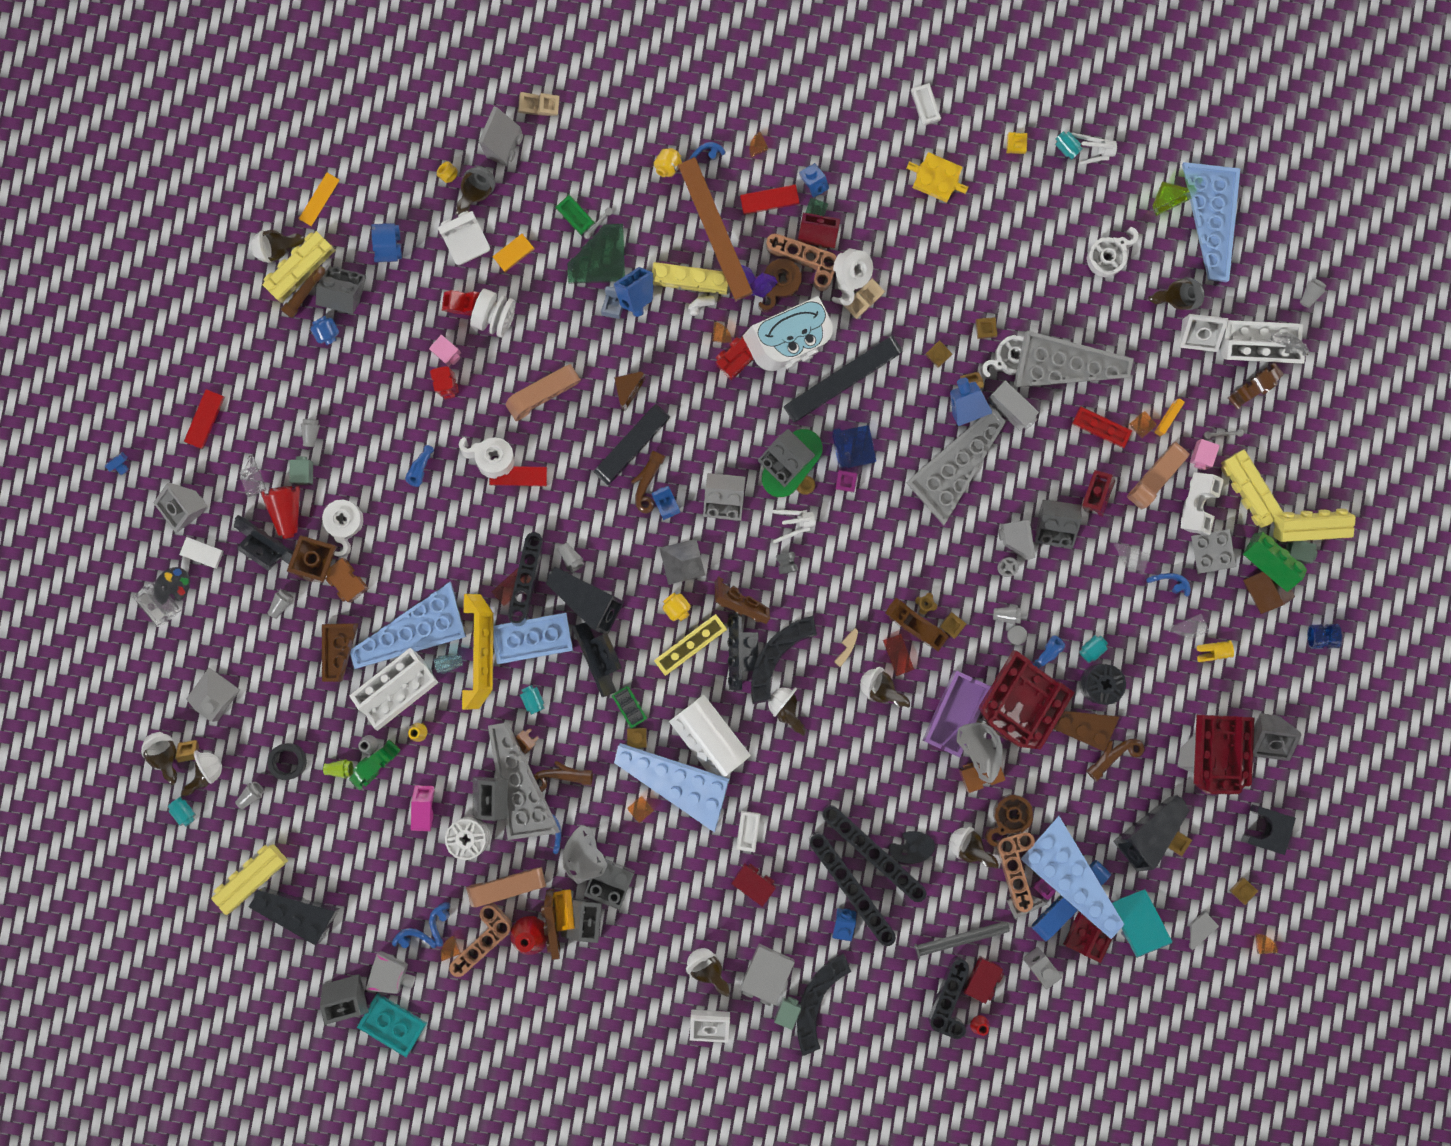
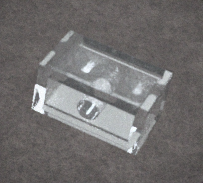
[133,581,182,627]

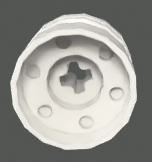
[470,289,516,338]
[445,816,490,860]

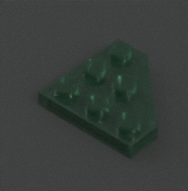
[567,224,625,284]

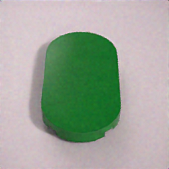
[762,429,823,498]

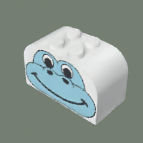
[743,296,833,371]

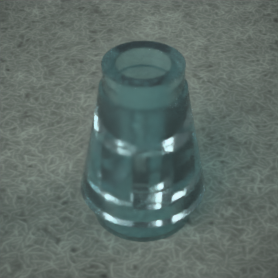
[434,655,463,674]

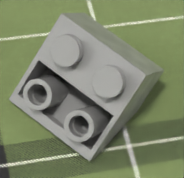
[703,473,745,521]

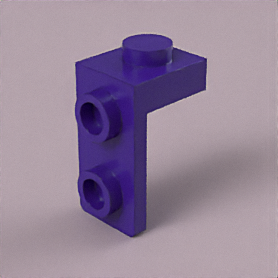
[741,265,778,298]

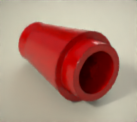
[970,1015,989,1036]

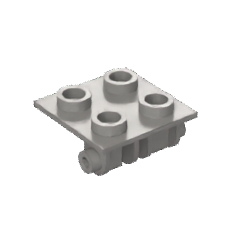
[1191,529,1237,574]

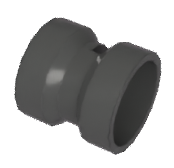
[776,552,798,574]

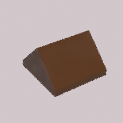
[614,371,646,411]
[287,535,337,583]
[1243,571,1295,614]

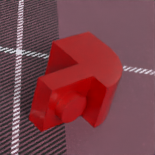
[441,290,480,315]

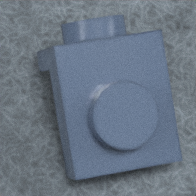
[601,286,623,319]

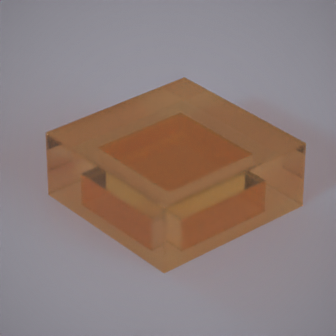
[1129,411,1157,438]
[627,796,654,823]

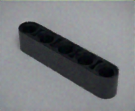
[594,404,671,485]
[508,532,544,626]

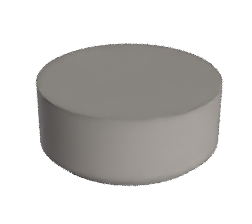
[1007,626,1027,645]

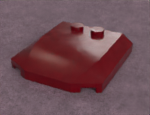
[979,650,1075,750]
[1193,714,1255,794]

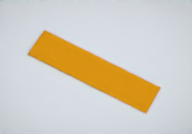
[299,173,339,226]

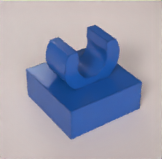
[105,451,129,475]

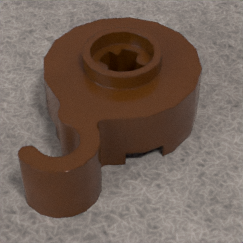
[758,259,801,313]
[1228,362,1284,410]
[985,794,1033,847]

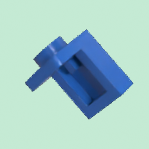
[799,163,829,198]
[652,486,681,520]
[832,908,856,941]

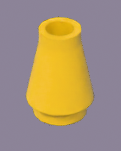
[408,723,427,742]

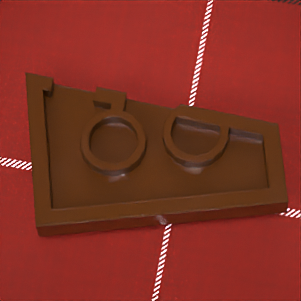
[715,576,770,624]
[322,623,358,682]
[1054,711,1119,752]
[541,889,561,960]

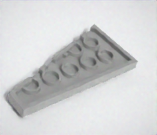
[1013,331,1134,388]
[906,408,1006,526]
[488,722,560,840]

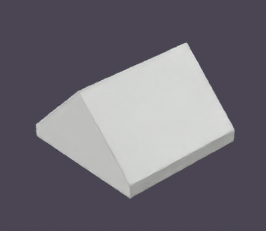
[1180,314,1228,352]
[690,1010,730,1043]

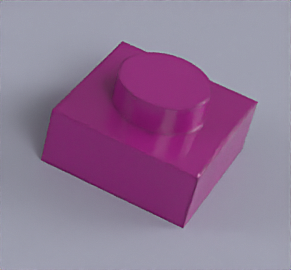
[835,470,858,493]
[1032,877,1056,900]

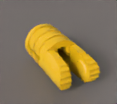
[1197,640,1234,662]

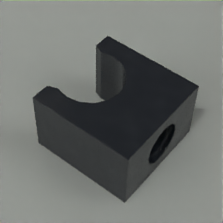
[1241,804,1296,855]

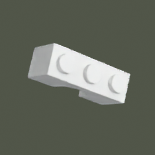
[1181,472,1224,535]

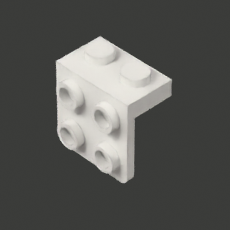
[437,211,490,265]

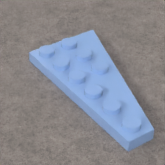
[1182,162,1240,282]
[350,582,467,669]
[614,743,729,832]
[1021,816,1124,939]

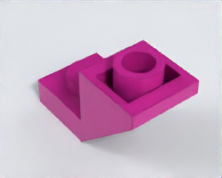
[411,785,435,831]

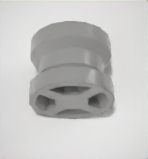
[997,557,1019,577]

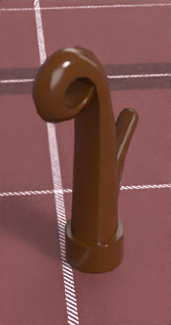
[281,267,326,318]
[631,450,666,514]
[1086,738,1145,782]
[533,761,593,792]

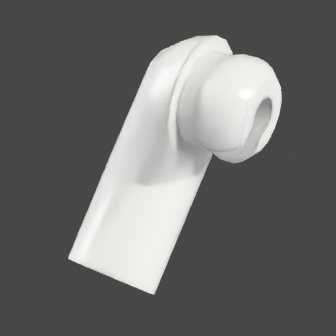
[688,296,715,316]

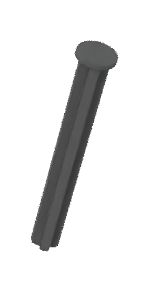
[914,921,1010,959]

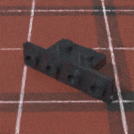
[234,515,294,571]
[727,613,758,690]
[573,622,622,697]

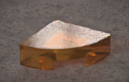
[749,132,768,158]
[713,322,732,343]
[1255,934,1278,954]
[441,935,461,961]

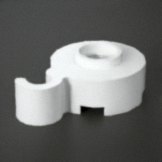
[1087,227,1139,277]
[832,248,873,306]
[980,335,1024,379]
[459,437,515,479]
[322,500,364,557]

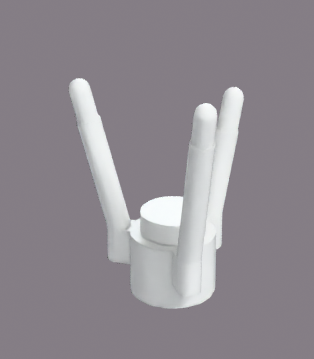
[1072,133,1117,165]
[773,510,815,543]

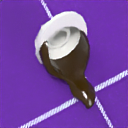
[250,230,305,263]
[860,667,910,708]
[768,687,806,736]
[141,732,177,785]
[180,750,222,796]
[949,827,999,869]
[686,948,730,997]

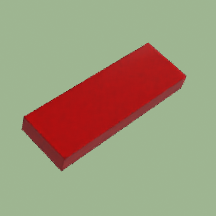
[740,184,799,215]
[184,389,225,449]
[1072,406,1132,448]
[489,466,548,487]

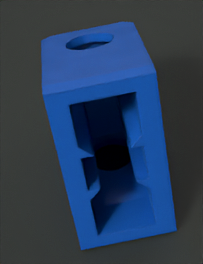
[614,267,653,317]
[950,378,992,426]

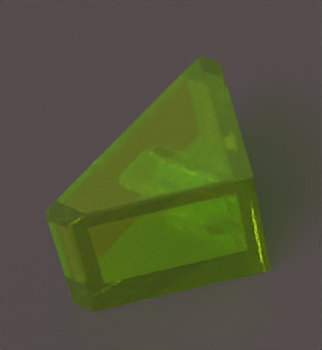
[1152,182,1192,216]

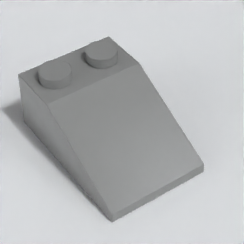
[478,106,523,166]

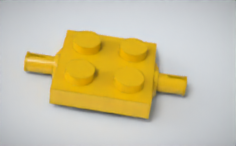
[906,152,968,203]

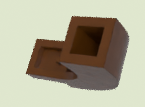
[885,598,949,652]

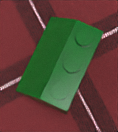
[1243,532,1308,592]

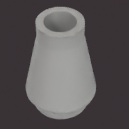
[1300,278,1326,308]
[301,419,320,447]
[559,543,584,572]
[267,589,293,619]
[993,606,1021,625]
[358,735,378,754]
[235,782,264,809]

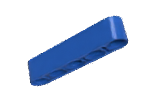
[1031,860,1111,941]

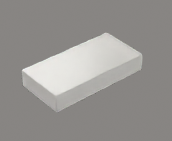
[911,83,941,126]
[180,537,224,569]
[736,811,760,852]

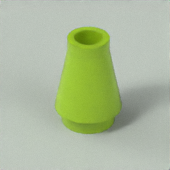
[323,759,354,779]

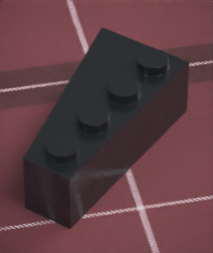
[249,887,340,946]

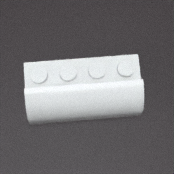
[1221,320,1306,363]
[349,648,438,731]
[669,695,751,777]

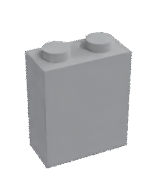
[987,380,1039,431]
[740,944,795,1006]

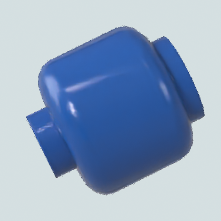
[310,316,339,346]

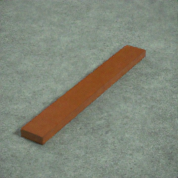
[678,157,753,301]

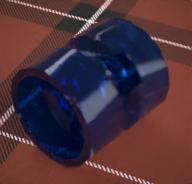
[1307,624,1342,649]

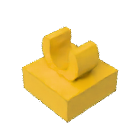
[1006,132,1027,154]

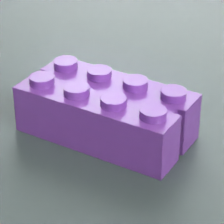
[922,670,991,757]

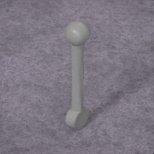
[584,207,613,239]
[1203,429,1244,439]

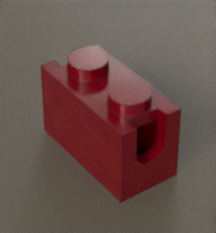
[798,212,840,248]
[1082,470,1115,517]
[731,863,776,907]
[963,956,1004,1004]

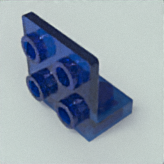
[832,425,876,470]

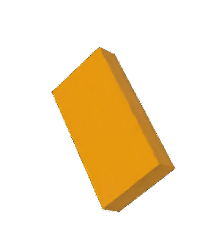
[492,234,534,272]
[1154,398,1185,436]
[553,890,575,931]

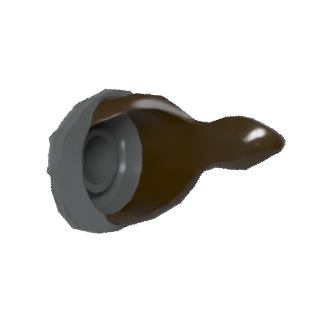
[455,166,496,215]
[1148,277,1204,310]

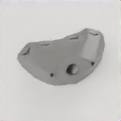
[957,723,1003,783]
[562,825,607,884]

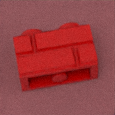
[715,336,754,381]
[430,366,459,400]

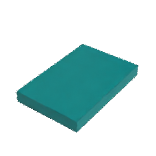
[1112,889,1172,958]
[357,993,427,1057]

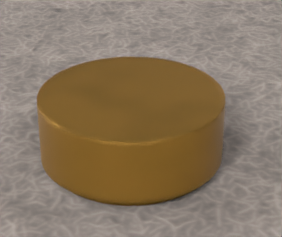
[797,476,815,495]

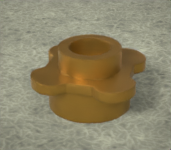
[915,593,937,615]

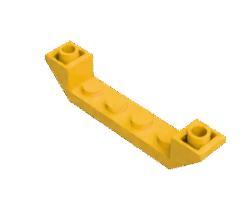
[462,594,494,710]

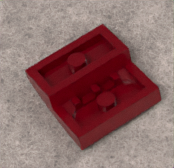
[1063,911,1113,963]

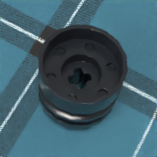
[1079,664,1126,705]

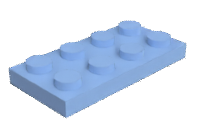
[493,613,573,664]

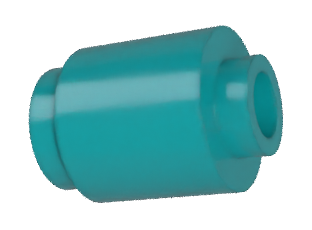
[1055,131,1083,160]
[1079,635,1108,663]
[520,685,545,715]
[167,797,196,827]

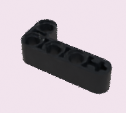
[928,956,969,1039]

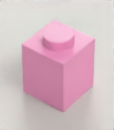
[429,334,461,366]
[1190,439,1220,470]

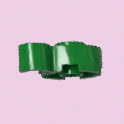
[349,739,401,791]

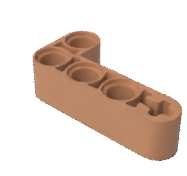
[766,234,837,291]
[505,364,581,421]
[1127,441,1190,510]
[996,832,1035,912]
[466,867,546,907]
[449,903,512,977]

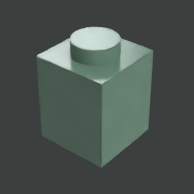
[289,456,313,485]
[1286,541,1317,564]
[774,997,801,1030]

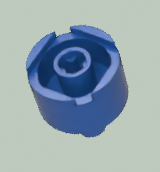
[371,223,402,263]

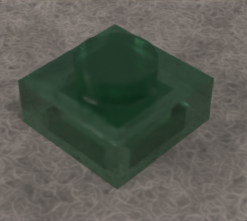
[805,198,828,216]

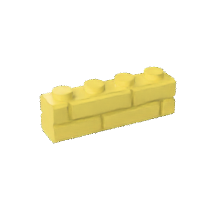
[262,231,336,303]
[652,262,728,295]
[1221,449,1283,528]
[1273,509,1356,542]
[654,614,727,676]
[211,844,288,915]

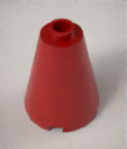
[261,485,300,539]
[510,916,549,955]

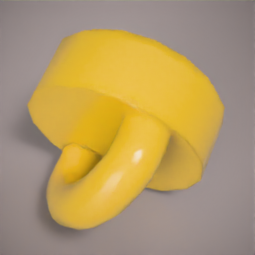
[437,161,458,183]

